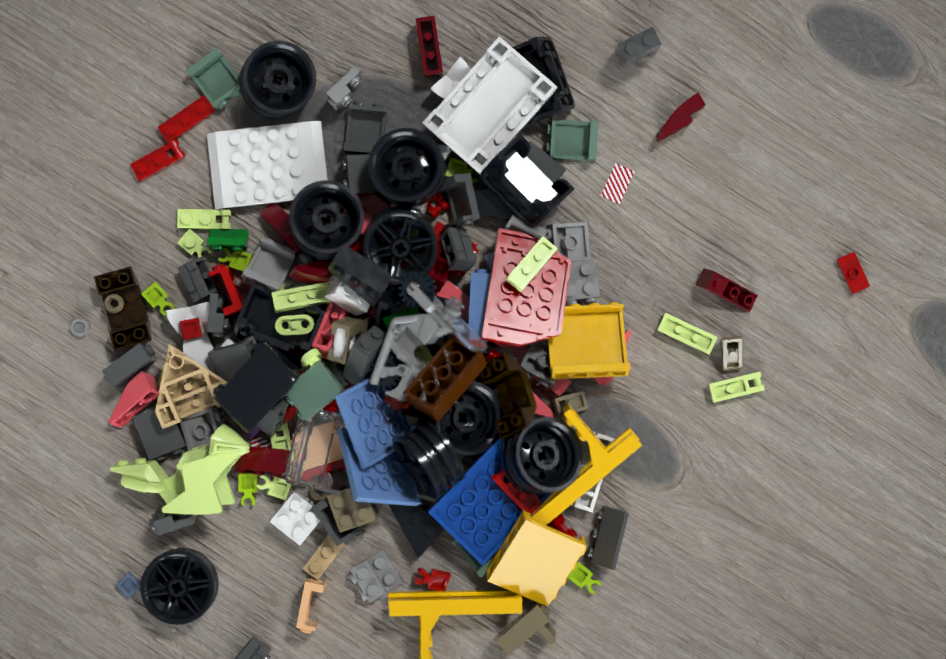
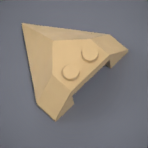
[155,344,228,429]

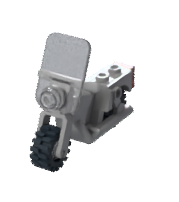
[369,272,487,410]

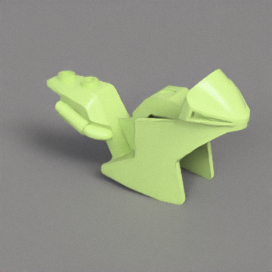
[110,424,250,515]

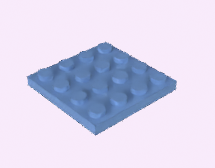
[335,377,409,469]
[337,428,421,506]

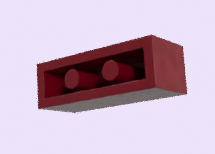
[415,16,444,79]
[232,446,291,477]

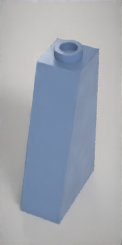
[467,269,491,344]

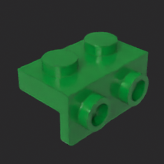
[207,229,249,251]

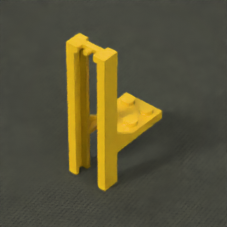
[531,403,642,525]
[388,589,522,659]

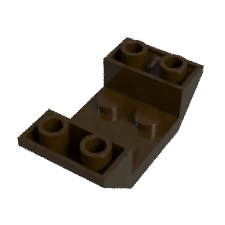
[94,266,152,351]
[480,352,537,440]

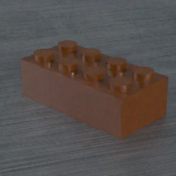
[403,335,487,422]

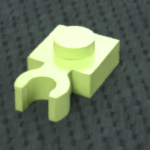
[177,228,213,261]
[255,475,292,500]

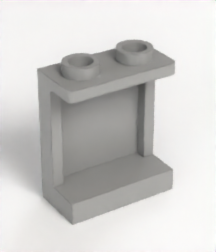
[241,237,296,296]

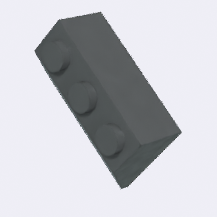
[588,505,629,570]

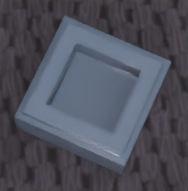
[115,571,141,599]

